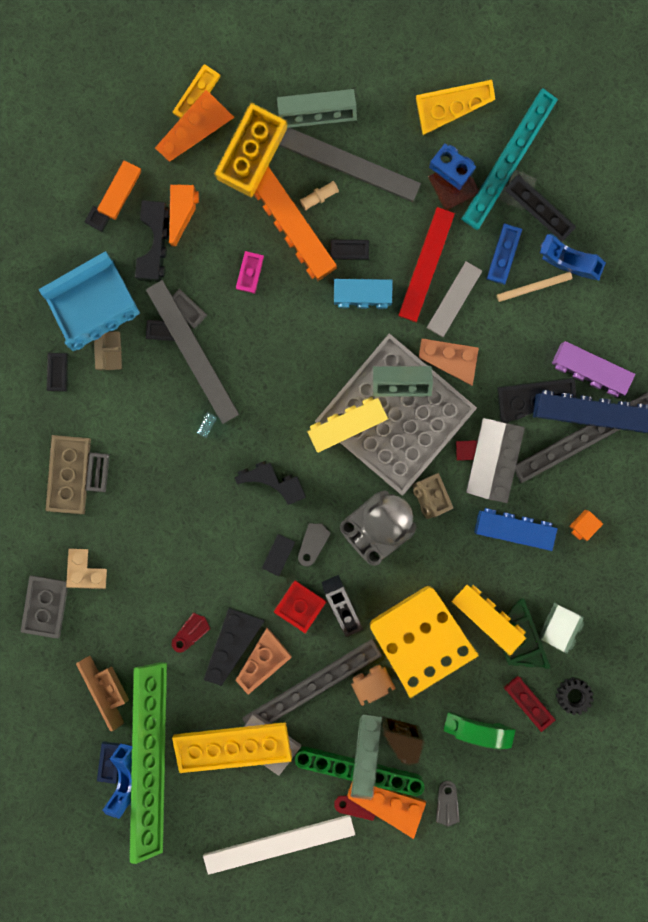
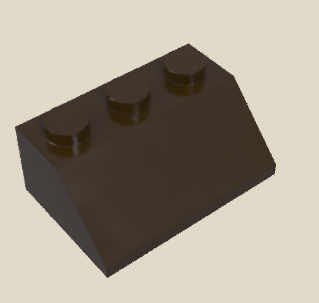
[382,716,424,765]

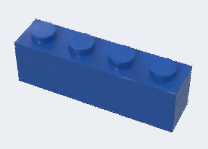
[474,508,557,551]

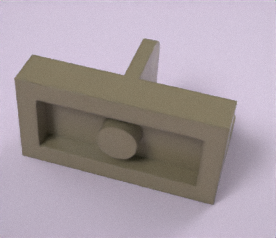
[94,331,122,371]

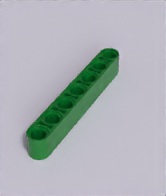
[295,746,424,796]

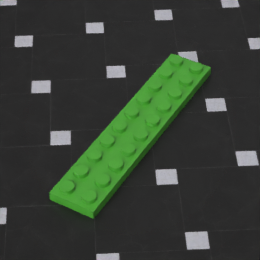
[130,662,167,864]

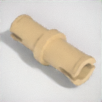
[300,181,339,211]

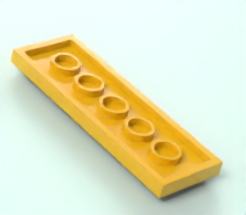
[172,722,292,773]

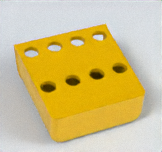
[370,586,479,698]

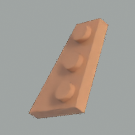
[418,339,479,386]
[236,628,292,694]

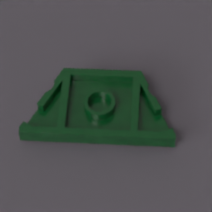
[501,598,551,669]

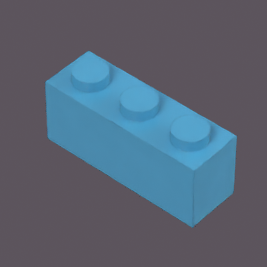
[334,279,392,309]

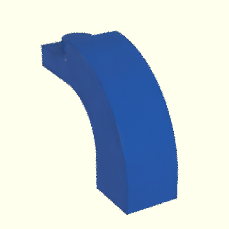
[540,234,606,280]
[103,744,132,819]

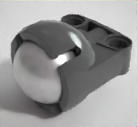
[340,490,416,566]

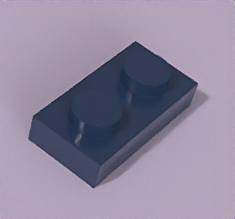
[97,742,120,784]

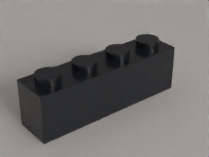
[505,173,576,242]

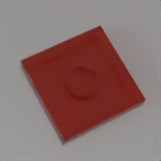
[428,168,479,211]

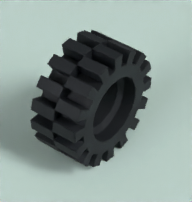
[556,678,594,715]

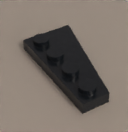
[497,378,576,423]
[204,607,265,686]

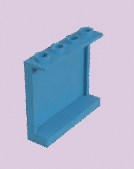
[39,251,140,351]

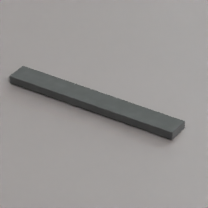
[279,128,421,202]
[146,280,239,424]
[515,393,648,483]
[242,639,382,724]

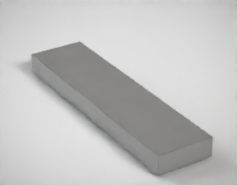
[427,261,482,338]

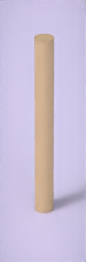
[497,272,572,302]

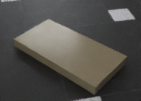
[45,435,91,514]

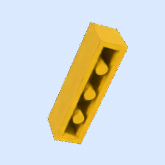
[452,585,526,655]

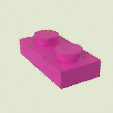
[236,251,264,294]

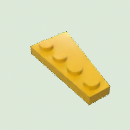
[416,80,495,135]

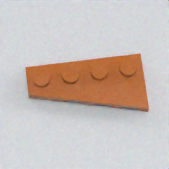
[155,90,235,162]
[347,783,426,839]

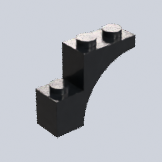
[234,460,306,505]

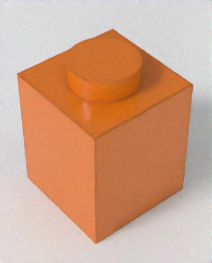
[569,510,603,541]

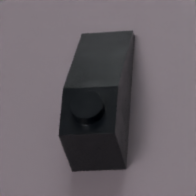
[321,575,363,637]

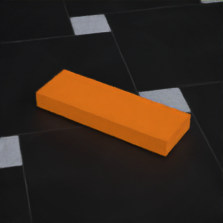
[97,160,142,220]

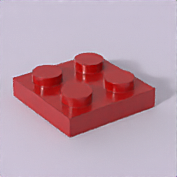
[274,580,327,633]

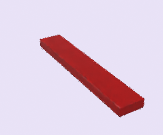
[398,207,455,322]

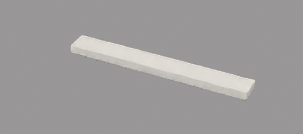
[203,815,355,875]

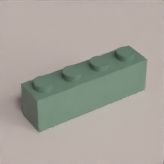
[277,89,357,128]
[351,715,382,800]

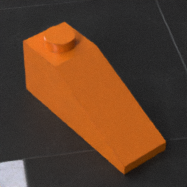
[169,185,199,247]

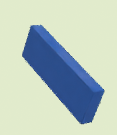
[486,224,522,285]

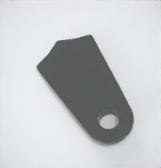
[298,523,331,566]
[436,781,460,827]

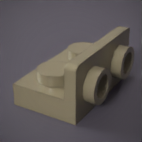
[412,473,453,519]

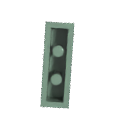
[373,366,433,397]

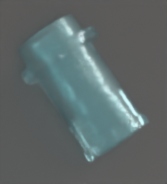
[196,412,217,438]

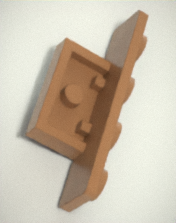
[76,656,129,732]

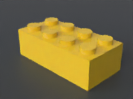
[215,103,287,198]

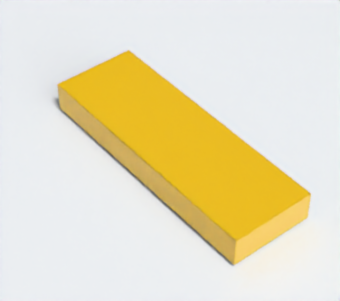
[173,64,221,118]

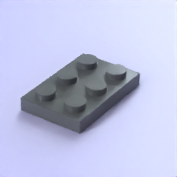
[21,575,68,639]

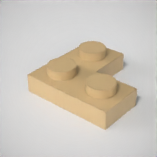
[66,549,107,589]

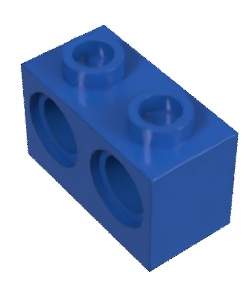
[429,144,476,190]

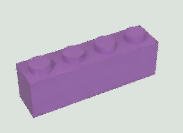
[552,341,635,398]

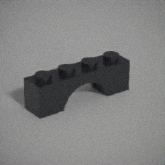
[135,200,170,282]

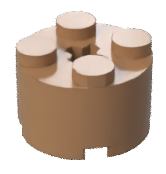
[351,664,396,706]

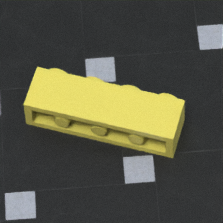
[307,397,388,453]

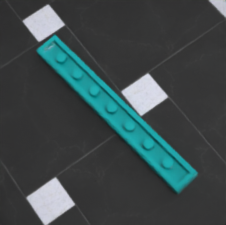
[461,88,558,230]

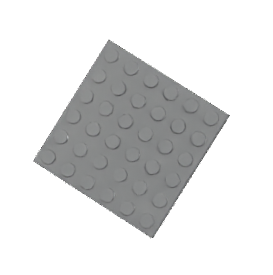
[315,334,477,496]

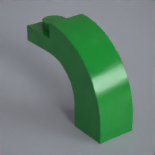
[444,712,516,749]

